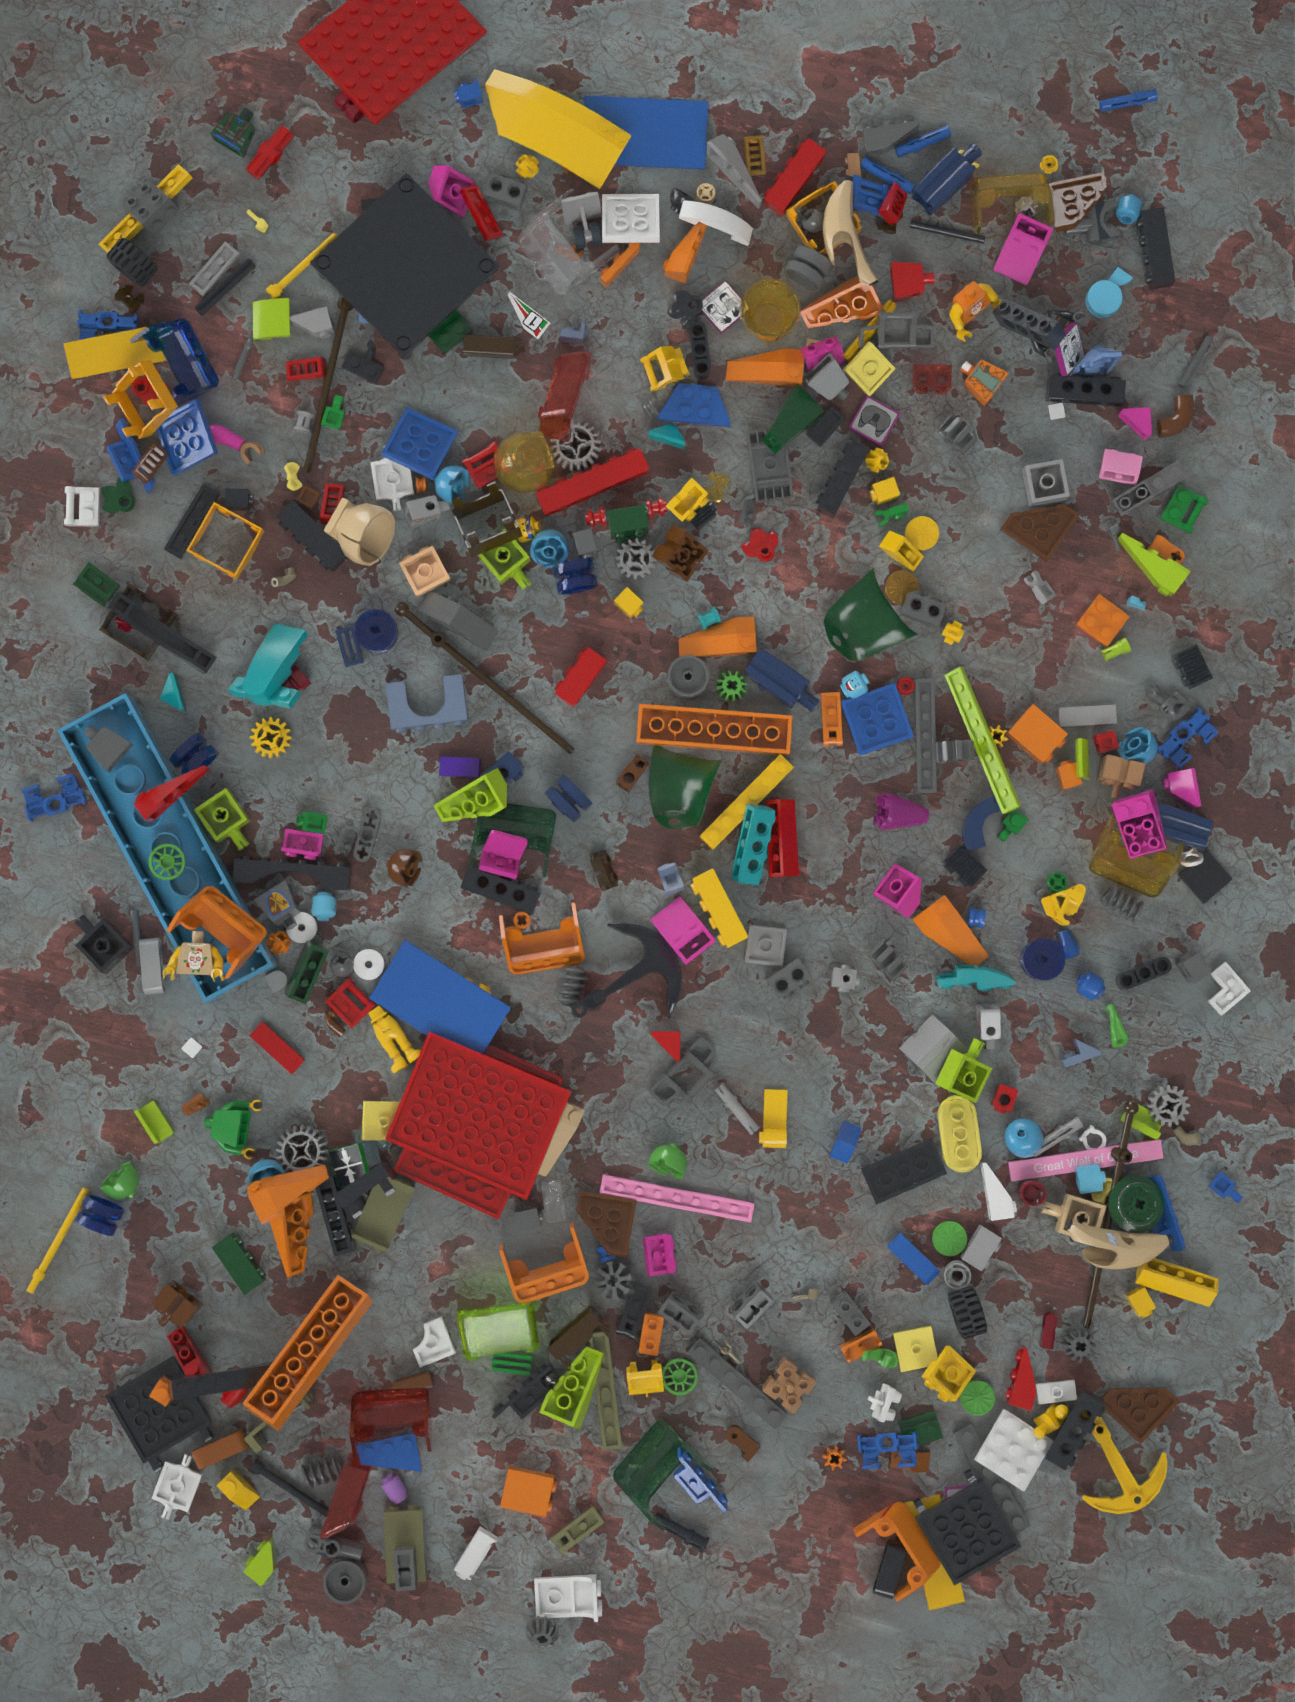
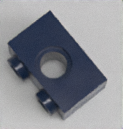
[480,751,525,789]

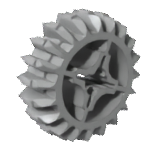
[550,420,601,471]
[275,1125,328,1173]

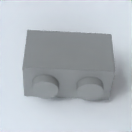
[960,1224,1002,1271]

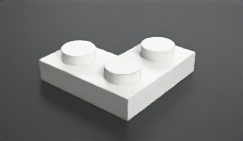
[1208,962,1251,1016]

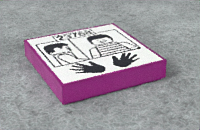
[701,280,750,334]
[1055,323,1085,376]

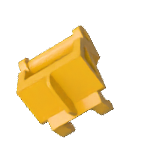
[640,346,690,392]
[1041,884,1086,926]
[626,1359,664,1397]

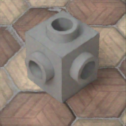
[830,964,860,993]

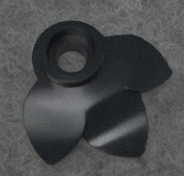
[668,290,703,329]

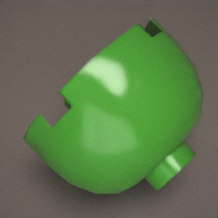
[648,1143,687,1179]
[100,1162,139,1200]

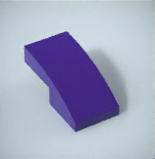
[439,757,481,778]

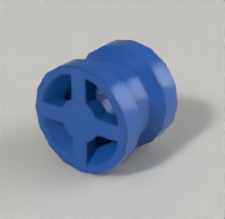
[967,908,986,928]
[595,1245,618,1263]

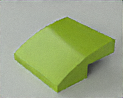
[252,298,291,340]
[1075,738,1090,780]

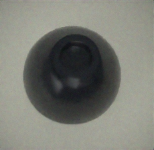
[670,188,695,214]

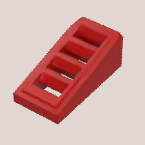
[878,182,907,224]
[285,357,327,381]
[319,483,345,524]

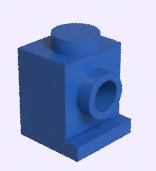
[453,78,483,108]

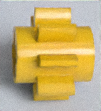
[516,154,539,178]
[865,448,889,473]
[941,620,965,645]
[989,725,1008,748]

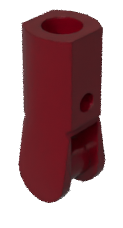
[1039,1312,1057,1349]

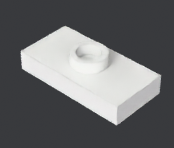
[1035,1379,1077,1404]

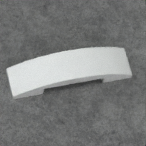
[679,201,753,246]

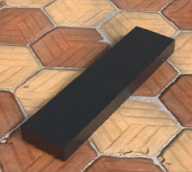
[164,484,220,559]

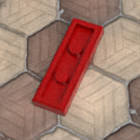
[460,184,503,242]
[249,1021,305,1074]

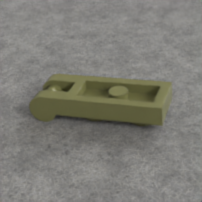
[549,1506,605,1554]

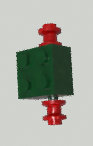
[585,497,668,542]

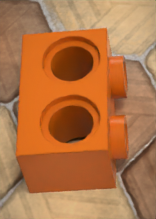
[638,1312,664,1356]

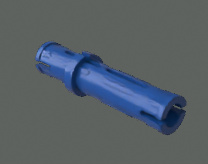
[1099,89,1158,112]
[895,125,951,158]
[860,157,916,195]

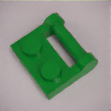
[1160,485,1209,534]

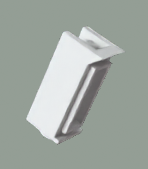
[454,1526,498,1580]

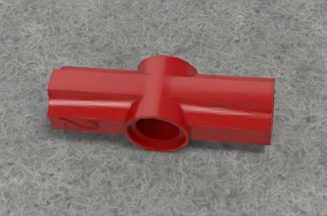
[245,125,294,180]

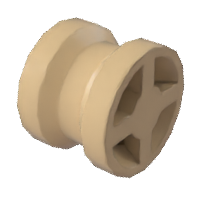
[696,183,715,205]

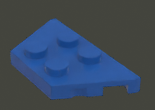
[658,383,731,427]

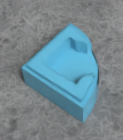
[1108,267,1133,286]
[1126,595,1147,610]

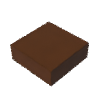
[295,484,322,511]

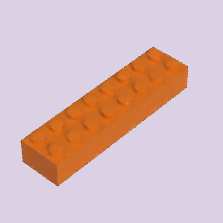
[636,704,793,756]
[242,1275,373,1431]

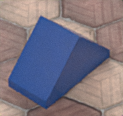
[829,1121,862,1164]

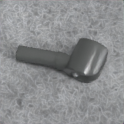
[1107,524,1121,552]
[1035,887,1048,915]

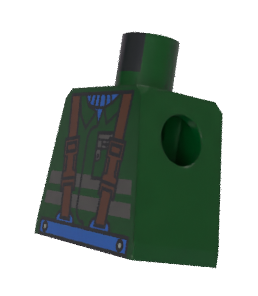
[210,108,255,158]

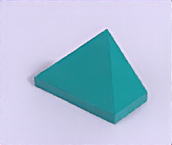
[648,423,686,449]
[160,672,187,712]

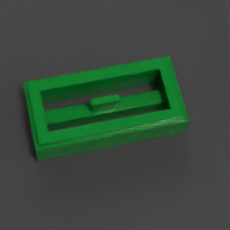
[491,1351,533,1376]

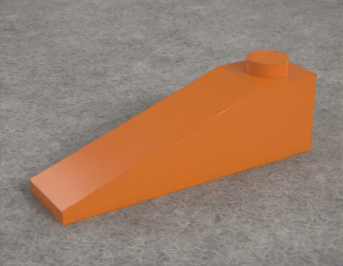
[662,222,708,284]
[800,275,884,328]
[725,348,804,387]
[679,616,757,658]
[912,895,989,965]
[247,1165,329,1225]
[270,1192,313,1277]

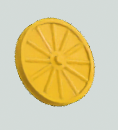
[905,516,939,551]

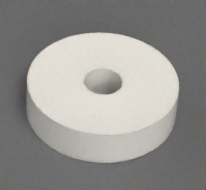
[286,912,318,943]
[354,949,385,980]

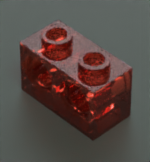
[912,364,952,394]

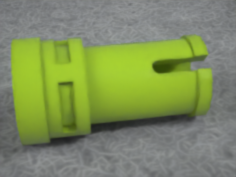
[1101,637,1131,661]

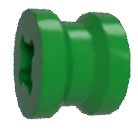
[1046,872,1068,892]

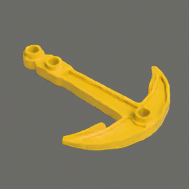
[1081,1410,1167,1514]

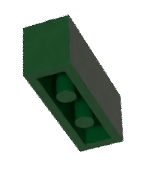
[284,941,329,1004]
[211,1232,266,1295]

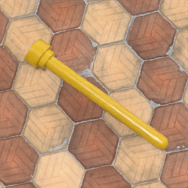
[265,233,338,299]

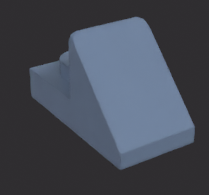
[1060,1039,1102,1068]

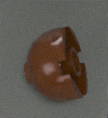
[386,849,422,888]

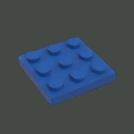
[156,399,218,476]
[381,407,458,480]
[841,683,914,756]

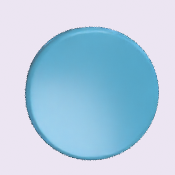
[1085,280,1123,318]

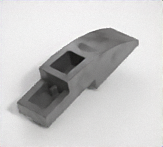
[1112,460,1188,516]

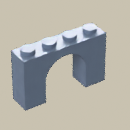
[386,674,469,733]

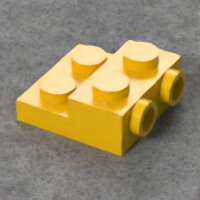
[921,1346,976,1402]

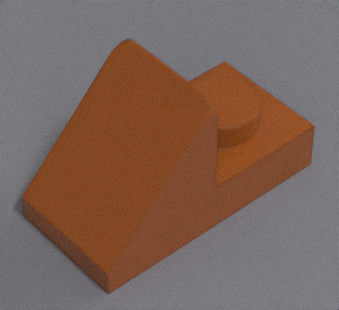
[889,1450,931,1473]

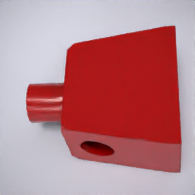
[890,262,935,302]

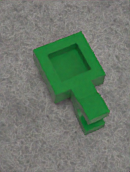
[321,395,346,431]
[874,503,909,527]
[997,809,1029,842]

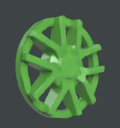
[149,844,186,880]
[662,1358,698,1395]

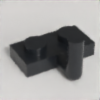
[342,341,385,385]

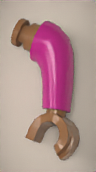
[209,424,265,464]

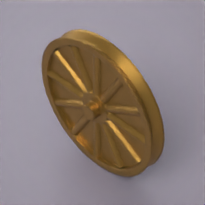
[885,570,919,605]

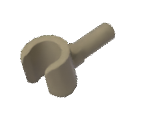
[792,1288,819,1302]
[718,1339,741,1364]

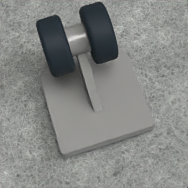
[561,192,603,250]

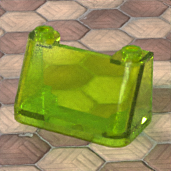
[455,1301,540,1361]

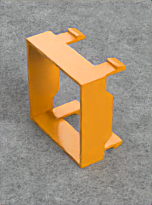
[785,181,862,255]
[103,360,178,439]
[187,502,265,579]

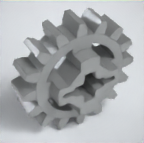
[615,538,657,581]
[1147,1085,1190,1127]

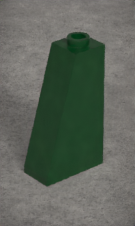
[762,384,824,455]

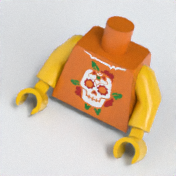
[949,281,1002,342]

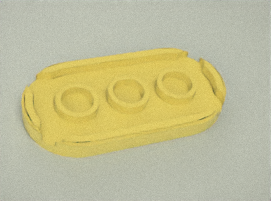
[937,1095,982,1173]

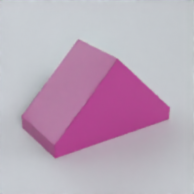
[1118,407,1152,441]

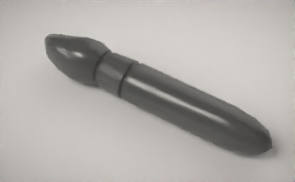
[233,337,253,380]

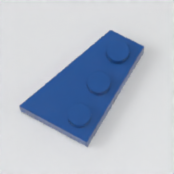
[357,1432,422,1472]

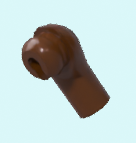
[324,1009,346,1037]

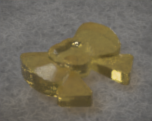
[703,472,730,502]

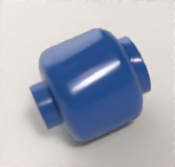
[1076,972,1106,1000]

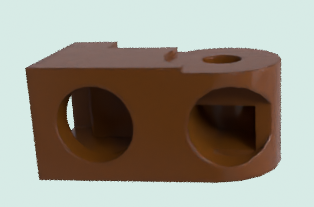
[615,755,649,793]
[726,1425,761,1462]

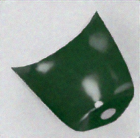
[824,569,918,661]
[649,746,723,829]

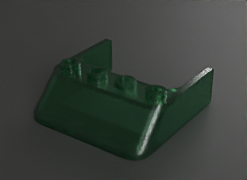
[469,803,556,877]
[613,1420,715,1530]

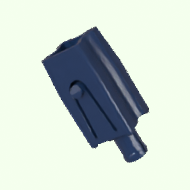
[912,144,982,216]
[744,648,820,712]
[1157,802,1214,850]

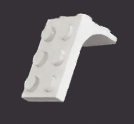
[534,1574,602,1622]

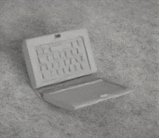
[899,1015,968,1088]

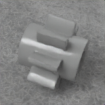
[1015,196,1038,218]

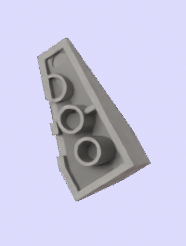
[706,134,762,209]

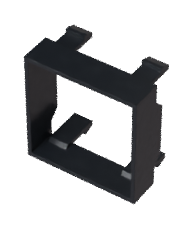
[334,1159,396,1219]

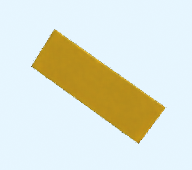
[63,323,177,379]
[905,1494,965,1610]

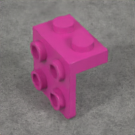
[479,830,528,879]

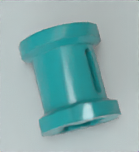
[697,607,721,630]

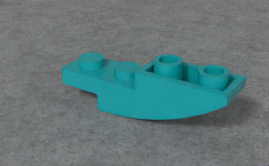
[935,965,1016,992]

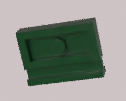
[429,310,473,355]
[72,562,121,607]
[898,1410,943,1446]

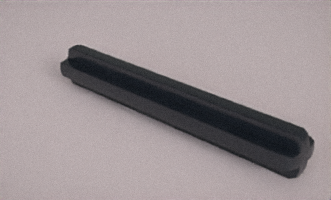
[195,258,256,316]

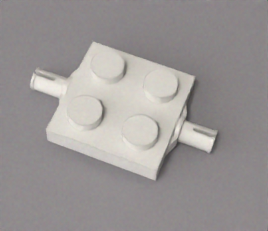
[370,447,415,511]
[151,1453,203,1520]

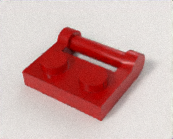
[461,442,511,490]
[325,977,377,1029]

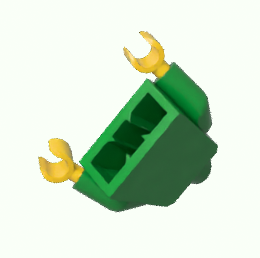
[204,1100,261,1159]

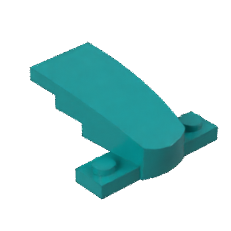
[228,624,308,709]

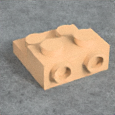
[399,546,451,597]

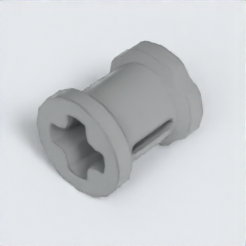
[293,411,314,434]

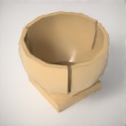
[324,498,395,566]

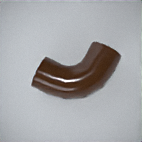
[1156,395,1194,438]

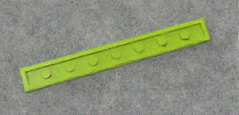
[944,667,1021,814]

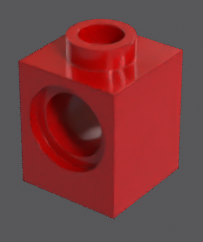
[1092,730,1120,756]
[990,1083,1019,1114]

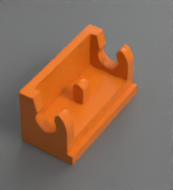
[839,1328,883,1363]

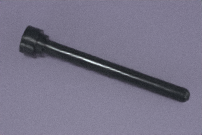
[248,1458,331,1517]

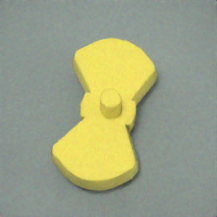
[284,462,302,491]
[1091,1178,1113,1204]

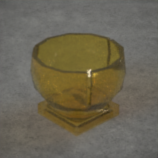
[740,279,800,346]
[494,431,555,493]

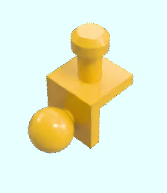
[1033,1403,1069,1438]

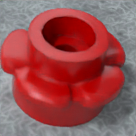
[896,677,915,696]

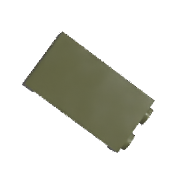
[351,1177,416,1253]
[244,1390,315,1454]
[383,1504,427,1584]

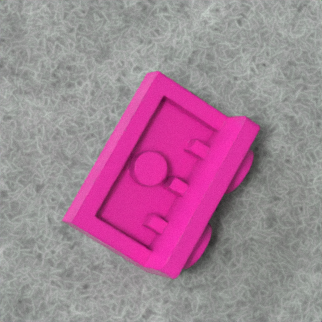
[801,337,845,373]
[281,829,324,860]
[642,1234,677,1276]

